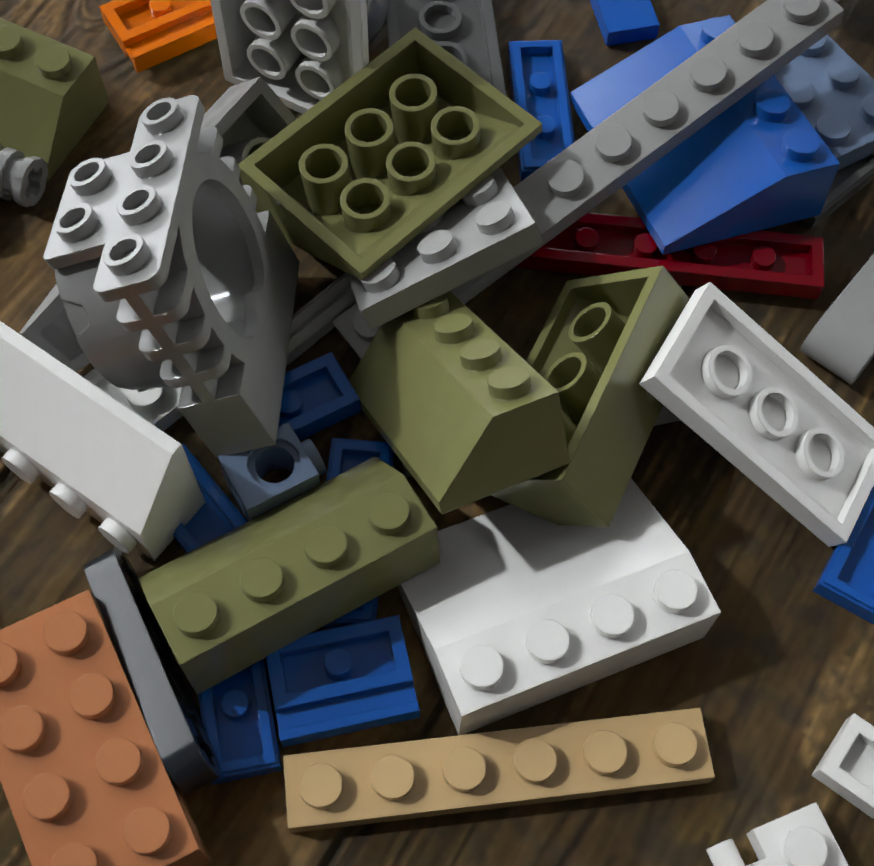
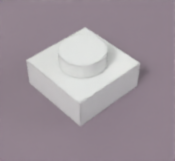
[812,713,874,819]

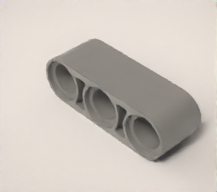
[800,254,874,385]

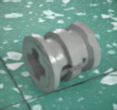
[0,143,48,207]

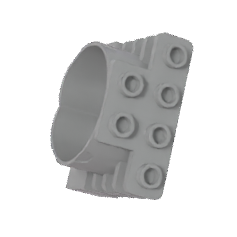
[43,95,300,458]

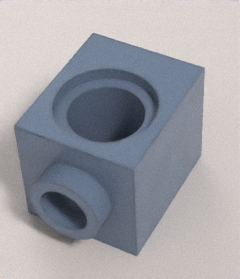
[218,422,326,521]

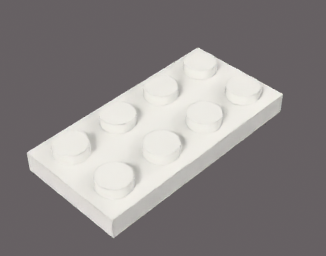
[639,282,874,547]

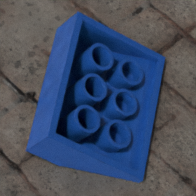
[570,15,840,255]

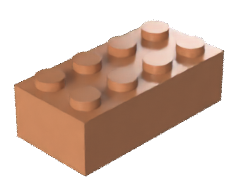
[0,589,211,866]

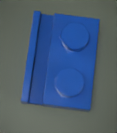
[266,615,420,747]

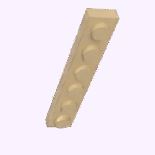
[283,708,715,833]

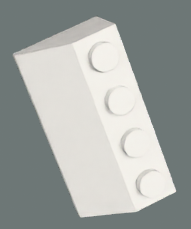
[0,321,205,561]

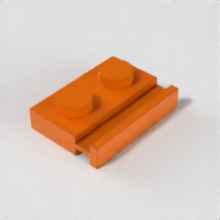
[99,0,217,73]

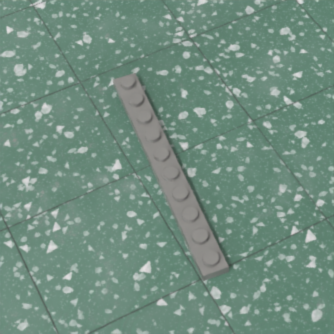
[332,0,844,361]

